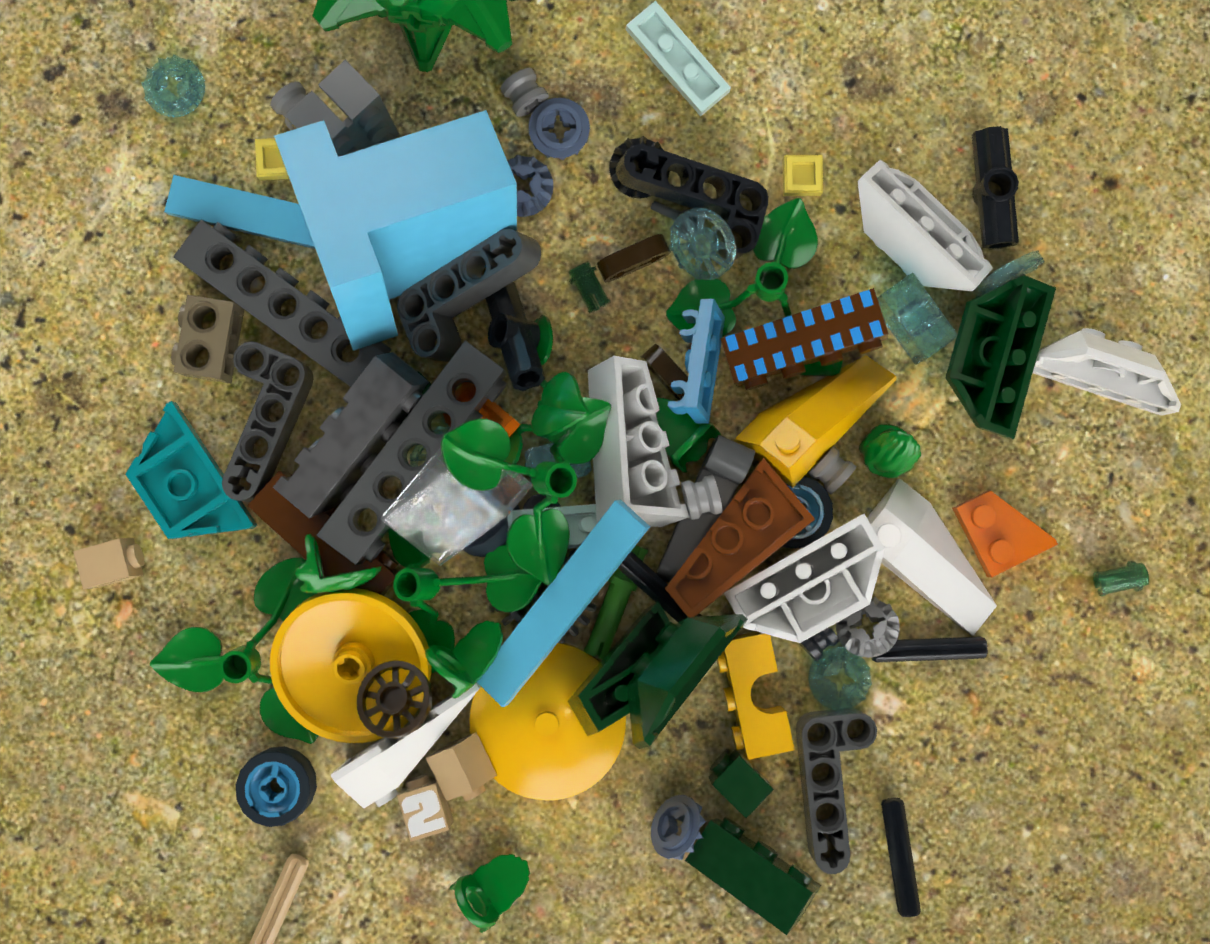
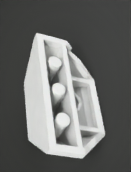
[857,160,993,291]
[1033,328,1181,416]
[724,514,885,643]

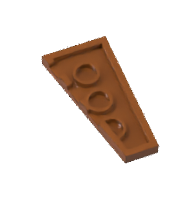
[665,458,815,617]

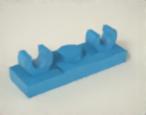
[667,299,725,424]

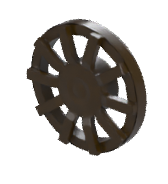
[357,661,432,739]

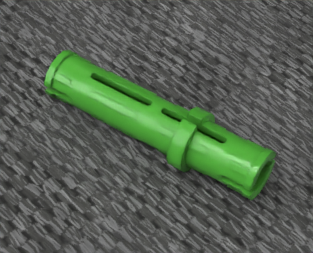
[584,545,648,659]

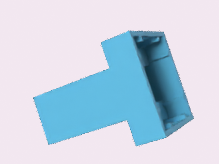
[274,110,517,351]

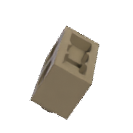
[171,295,245,384]

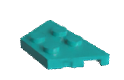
[125,401,258,539]

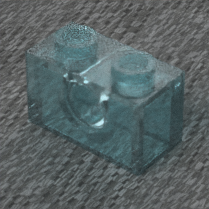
[877,273,957,365]

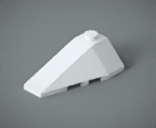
[867,478,997,636]
[331,683,481,808]

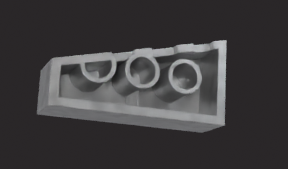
[273,352,429,518]

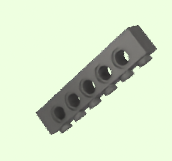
[173,220,392,387]
[317,340,507,565]

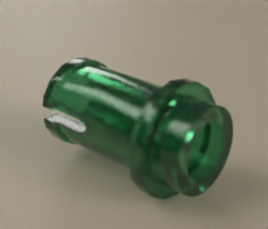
[568,261,611,314]
[1093,561,1149,596]

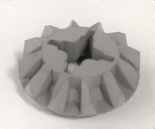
[836,596,900,658]

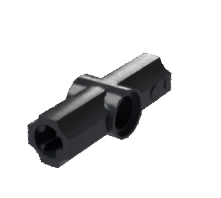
[972,126,1019,250]
[485,282,546,391]

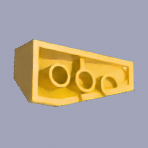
[734,355,896,488]

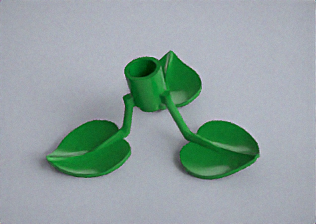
[666,198,843,376]
[500,315,590,479]
[441,397,611,585]
[388,502,541,674]
[150,557,319,744]

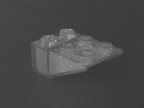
[380,424,533,566]

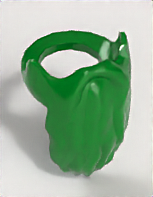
[655,398,722,473]
[859,424,921,478]
[294,534,381,593]
[425,620,503,699]
[450,854,530,933]

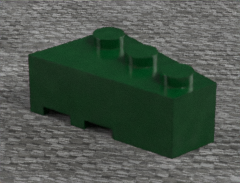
[685,817,821,935]

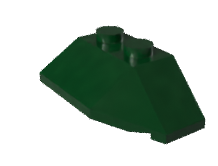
[945,275,1056,439]
[627,614,748,749]

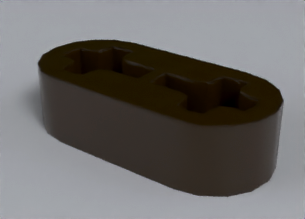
[596,234,671,283]
[640,344,688,401]

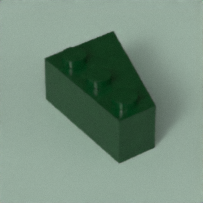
[568,601,670,736]

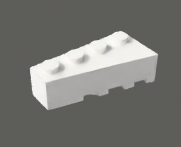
[588,356,689,527]

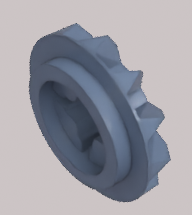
[529,98,590,160]
[508,154,553,217]
[651,795,706,860]

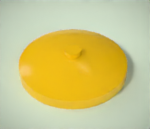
[270,588,431,743]
[469,643,626,800]

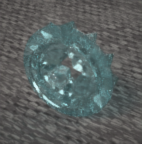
[141,54,205,117]
[808,647,872,711]

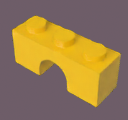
[717,631,795,760]

